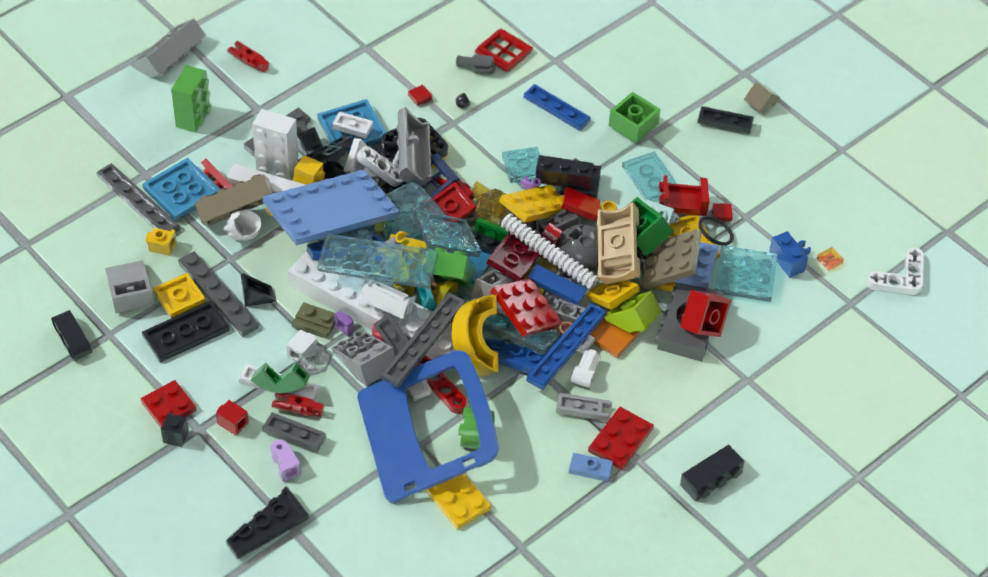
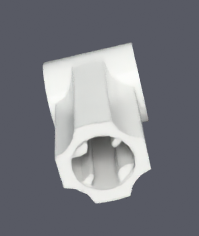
[571,349,601,388]

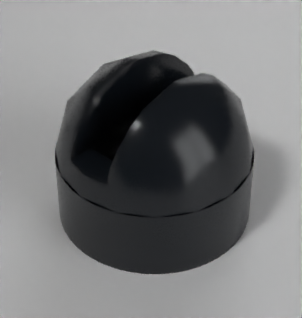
[455,93,470,108]

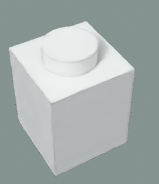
[286,329,317,366]

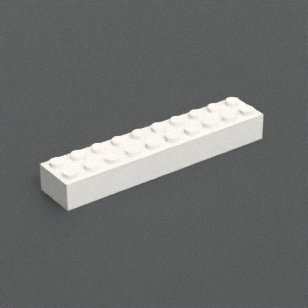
[288,251,455,371]

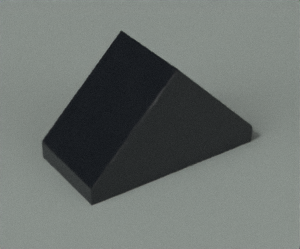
[241,273,275,307]

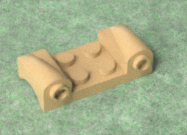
[597,203,640,284]

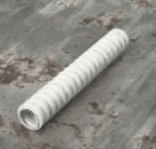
[501,214,599,290]

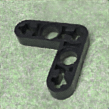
[381,118,448,158]

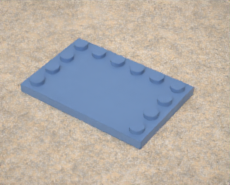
[263,170,399,246]

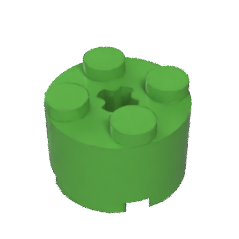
[458,407,495,449]

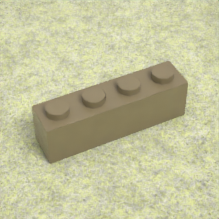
[195,174,273,227]

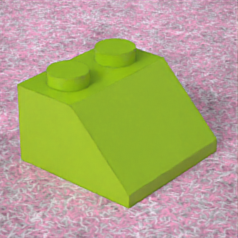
[604,291,662,333]

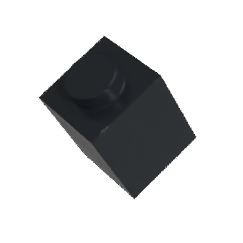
[161,413,189,448]

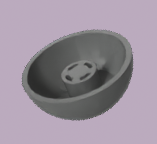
[555,224,598,271]

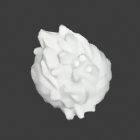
[224,209,262,241]

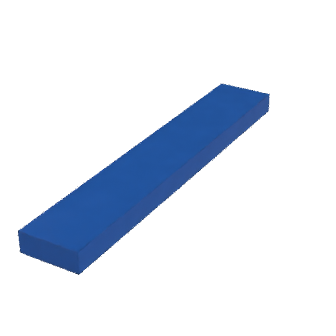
[526,303,607,390]

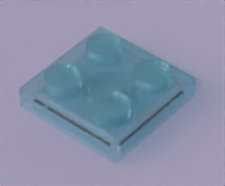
[502,147,540,183]

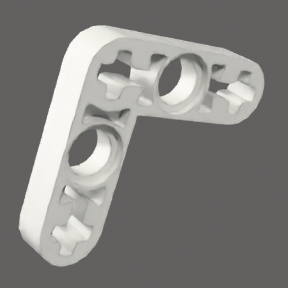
[357,146,404,187]
[866,248,924,295]

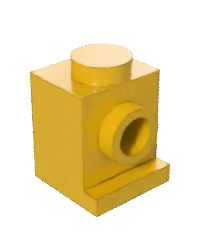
[145,228,177,256]

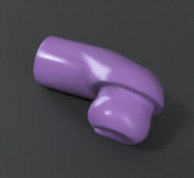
[520,176,541,190]

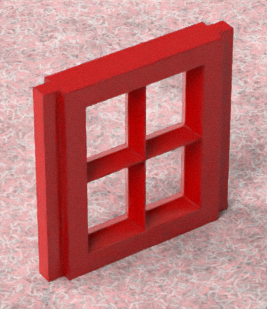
[475,28,533,72]

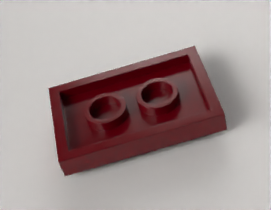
[486,232,540,282]

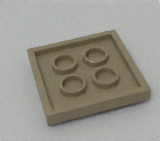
[642,229,701,290]

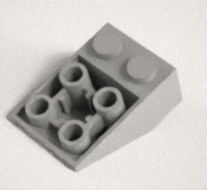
[105,260,154,313]
[470,269,514,317]
[331,330,396,386]

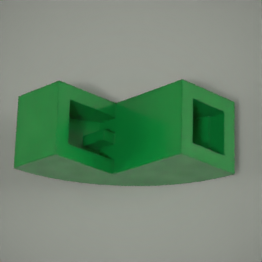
[251,362,310,393]

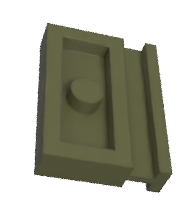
[291,302,335,339]

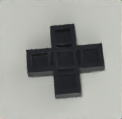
[297,136,353,163]

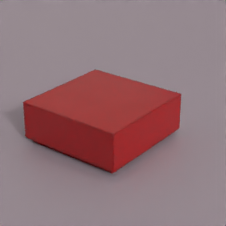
[408,84,432,106]
[712,203,733,222]

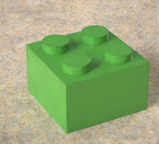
[608,92,661,143]

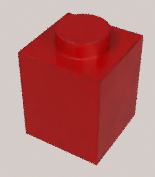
[216,400,249,436]

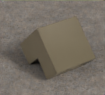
[743,81,781,113]

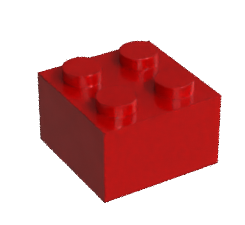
[680,290,732,337]

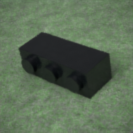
[536,155,594,191]
[680,444,744,502]

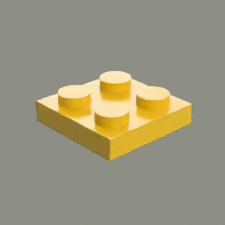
[153,273,206,318]
[586,280,640,310]

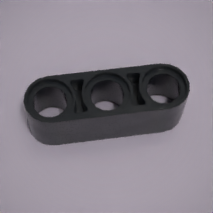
[51,310,92,361]

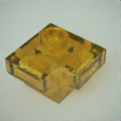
[475,188,506,224]

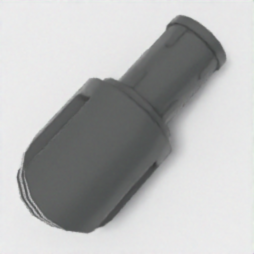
[456,54,496,74]

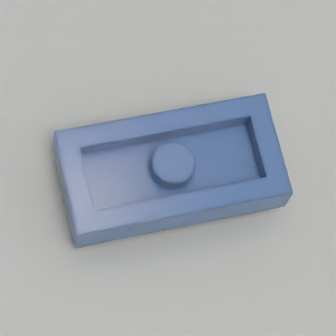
[569,453,613,482]

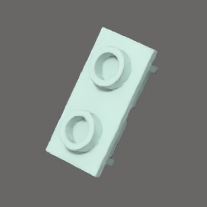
[646,200,679,225]

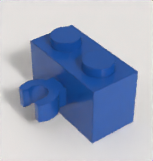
[769,231,811,278]

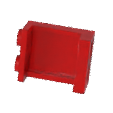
[658,175,710,216]

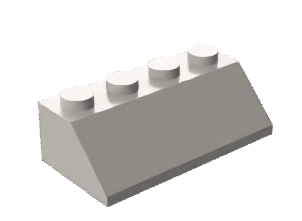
[130,18,206,78]

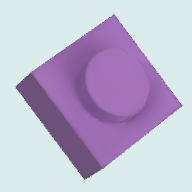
[334,310,354,337]

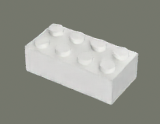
[252,109,299,180]

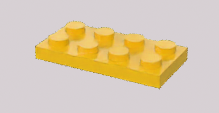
[499,185,565,223]

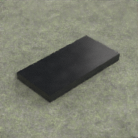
[142,300,230,362]

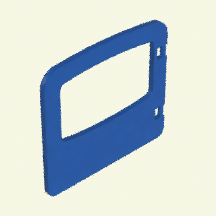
[357,350,499,503]

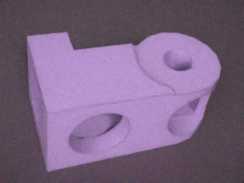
[271,440,301,482]

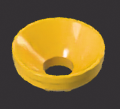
[432,280,458,307]

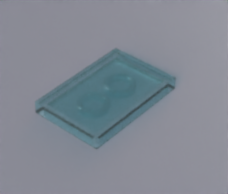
[622,151,677,202]

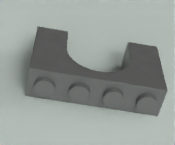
[655,283,724,362]

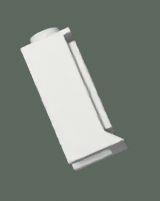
[362,279,417,319]

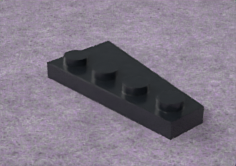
[226,486,309,559]

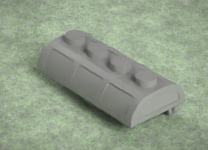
[397,107,432,187]

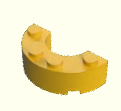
[266,155,325,218]
[452,295,498,376]

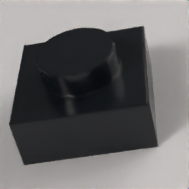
[297,127,321,151]

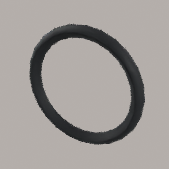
[698,216,734,246]

